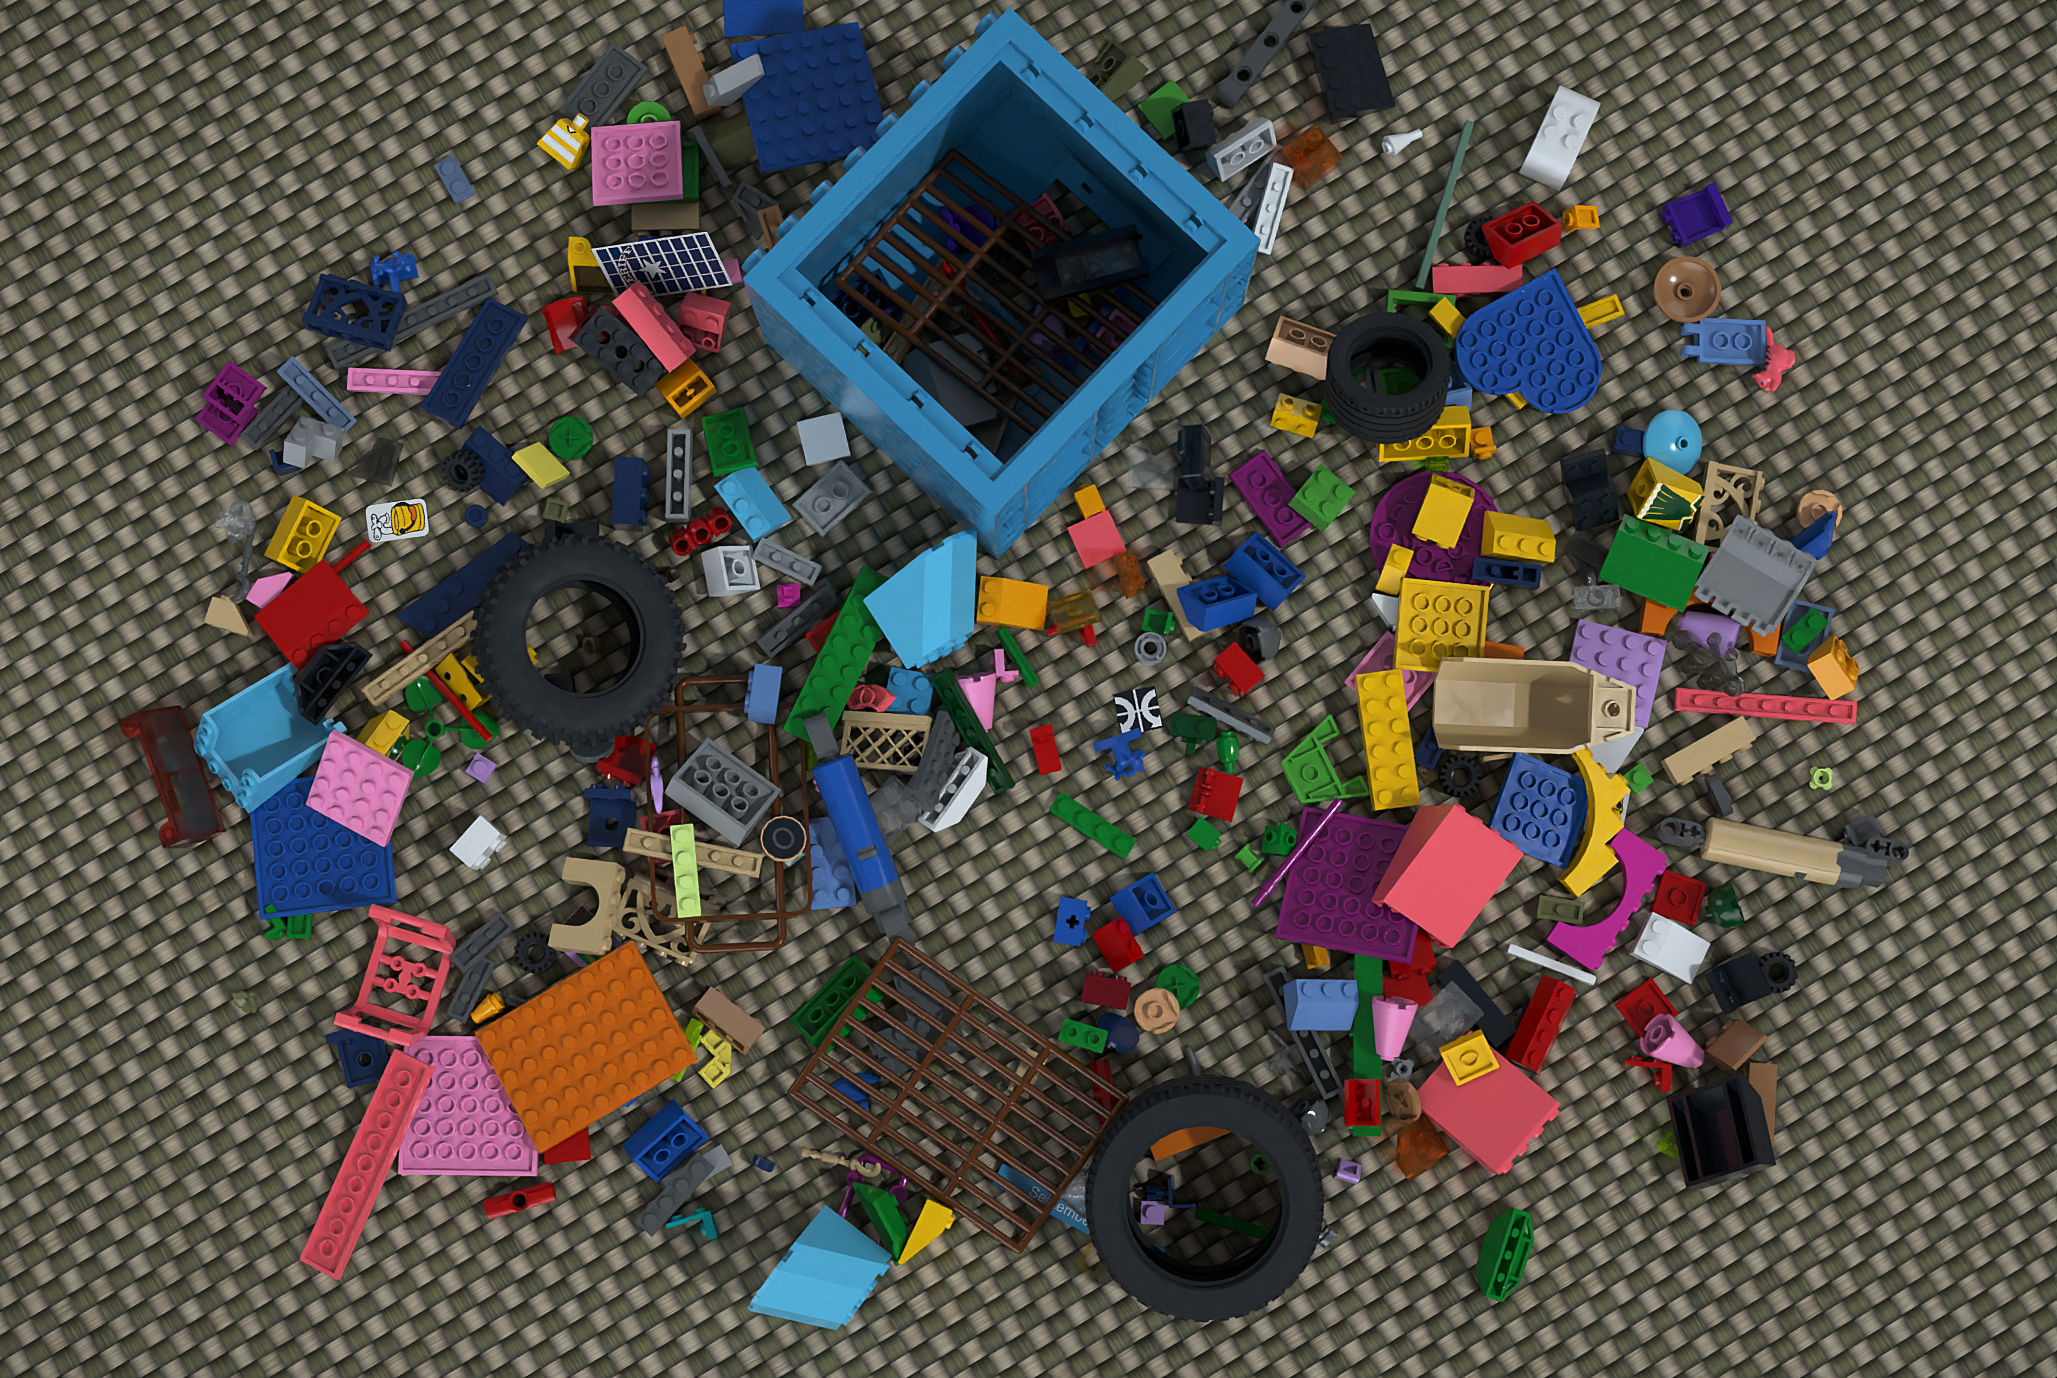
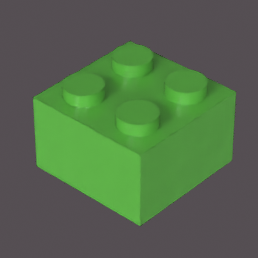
[1288,464,1355,532]

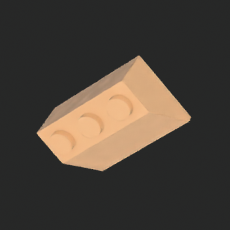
[1265,315,1337,380]

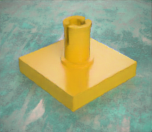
[1439,1029,1499,1086]

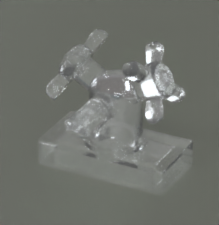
[1571,572,1621,613]

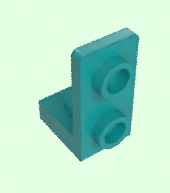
[666,1207,719,1240]

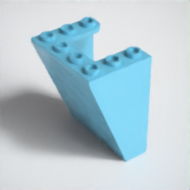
[193,662,347,813]

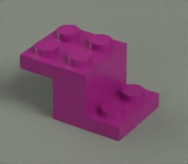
[195,360,267,447]

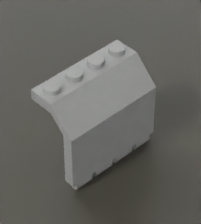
[899,333,1001,428]
[1694,515,1818,638]

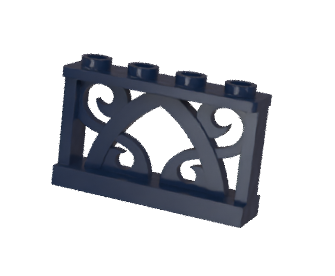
[302,274,408,352]

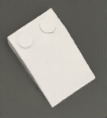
[1629,912,1710,985]

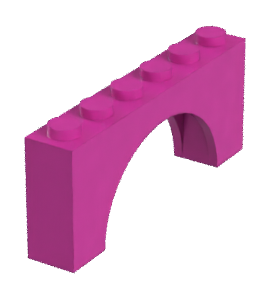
[1543,827,1668,971]

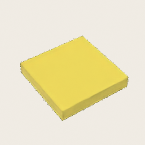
[511,442,570,489]

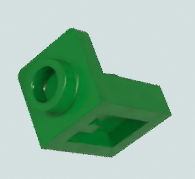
[264,904,287,941]

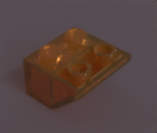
[1280,123,1343,191]

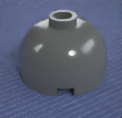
[1239,618,1281,665]
[1288,1091,1329,1136]

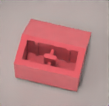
[678,292,731,353]

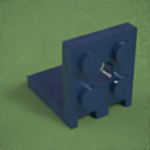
[584,784,637,848]
[325,1022,390,1089]

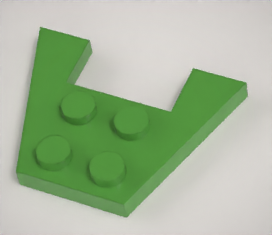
[1280,714,1370,804]

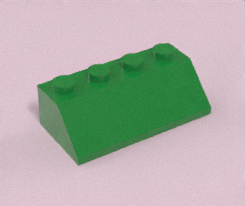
[790,955,886,1055]

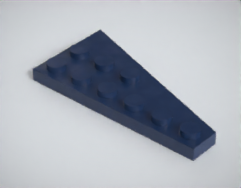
[396,531,529,640]

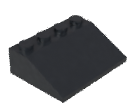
[1306,23,1396,125]

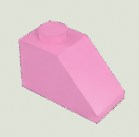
[245,572,297,608]

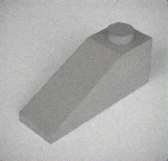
[702,54,765,106]

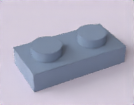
[434,155,476,205]

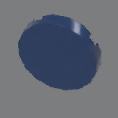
[1096,1013,1140,1053]

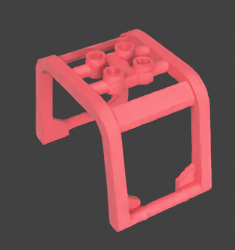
[334,904,456,1047]

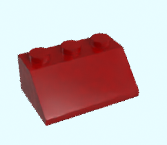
[1482,201,1563,270]

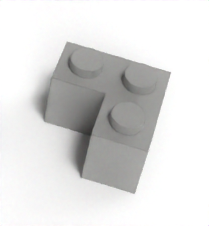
[283,416,344,468]

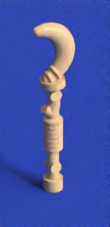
[802,1147,881,1178]

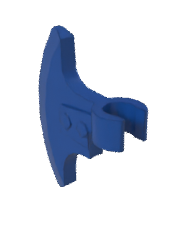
[832,1073,879,1112]

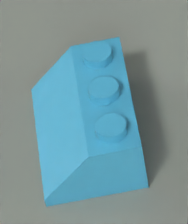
[714,467,792,544]

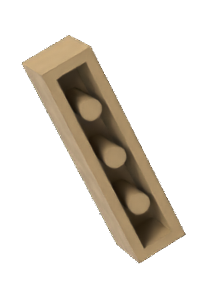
[1146,549,1213,643]
[1660,715,1756,786]

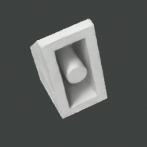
[1370,593,1399,632]

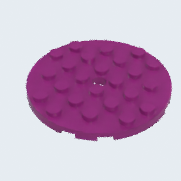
[1369,471,1502,594]

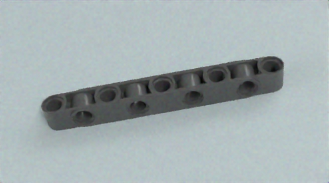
[1215,0,1319,110]

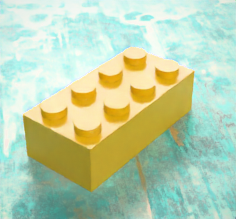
[1376,405,1471,462]

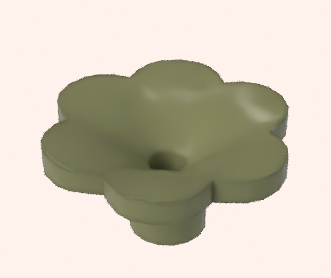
[232,991,257,1014]

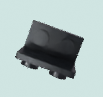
[1176,477,1225,526]
[1704,952,1772,1016]

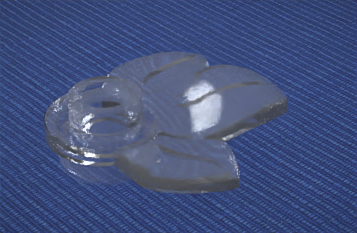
[214,500,255,544]

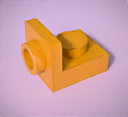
[1562,205,1600,233]
[1470,426,1497,460]

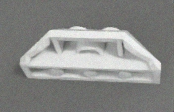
[918,746,988,832]

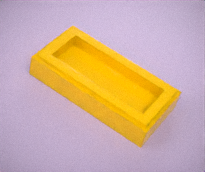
[1577,294,1625,330]

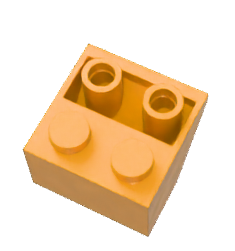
[654,358,717,420]
[1807,634,1859,701]

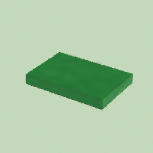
[700,407,758,477]

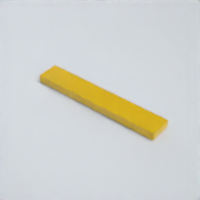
[1427,297,1527,410]

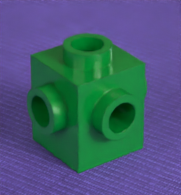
[1262,822,1297,857]

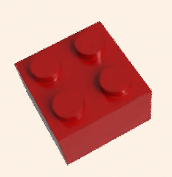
[1212,642,1265,698]

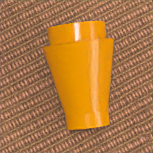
[470,993,506,1024]

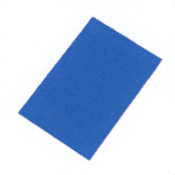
[723,0,804,37]

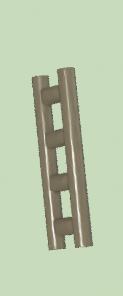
[634,861,728,915]

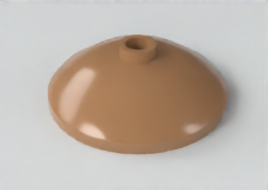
[1653,256,1721,323]

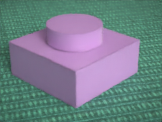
[465,753,497,784]
[1140,1200,1164,1225]

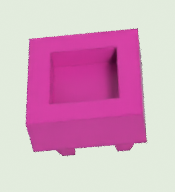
[777,583,801,609]

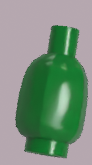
[1216,731,1239,773]

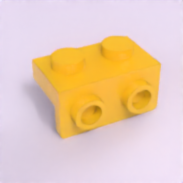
[1270,393,1322,438]

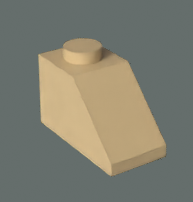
[204,595,253,638]

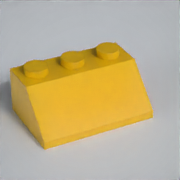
[264,495,342,574]
[1481,511,1556,565]

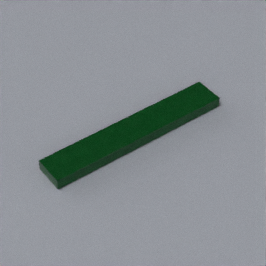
[929,667,1016,795]

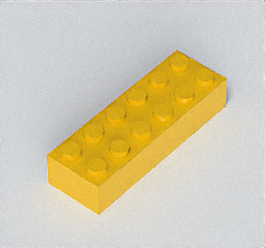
[1354,669,1421,811]

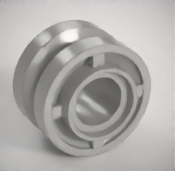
[1134,632,1166,666]

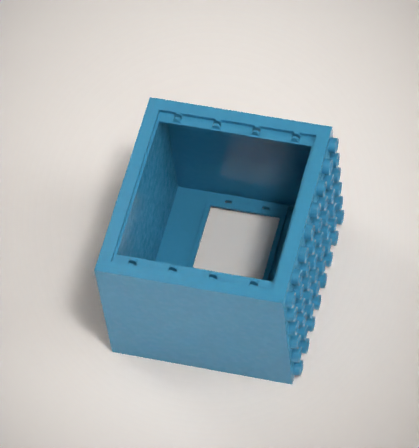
[742,7,1261,560]

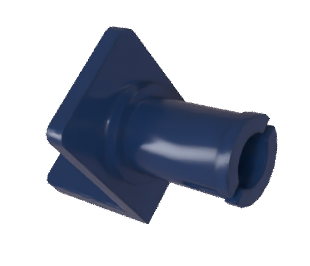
[1146,1176,1198,1208]

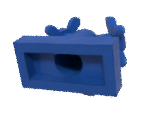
[369,250,420,293]
[1093,728,1145,781]

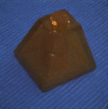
[1396,1113,1450,1181]

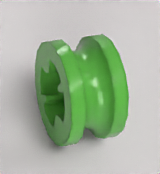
[1249,1153,1271,1174]

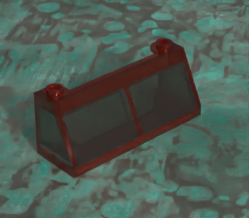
[118,705,226,849]

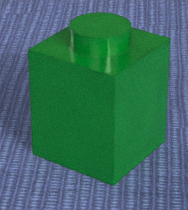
[1185,817,1222,853]

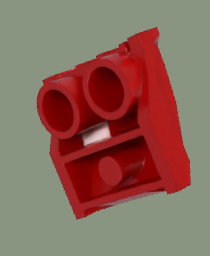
[541,296,598,355]

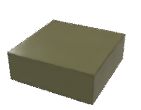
[542,497,570,523]

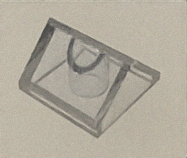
[1058,1164,1091,1219]

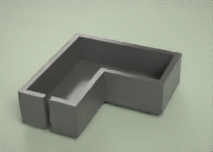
[866,965,965,1080]

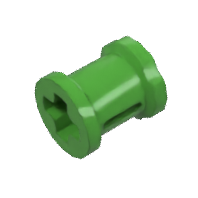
[1235,843,1264,873]

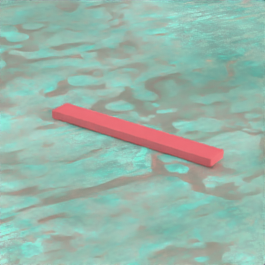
[1674,688,1857,725]

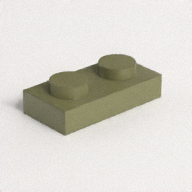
[1535,895,1585,925]

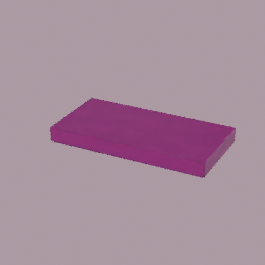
[1228,449,1313,548]

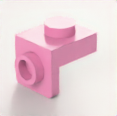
[990,649,1019,682]

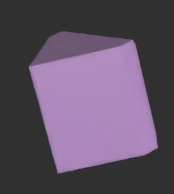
[1334,1158,1362,1185]

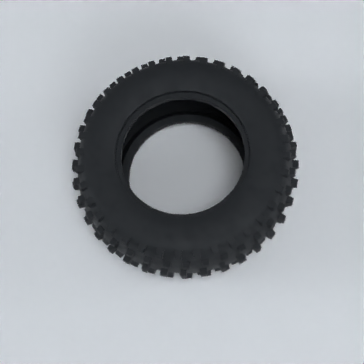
[470,533,687,748]

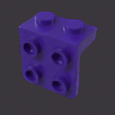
[941,199,997,255]

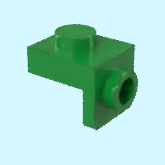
[1141,608,1176,637]

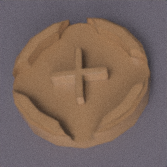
[1385,1078,1422,1124]

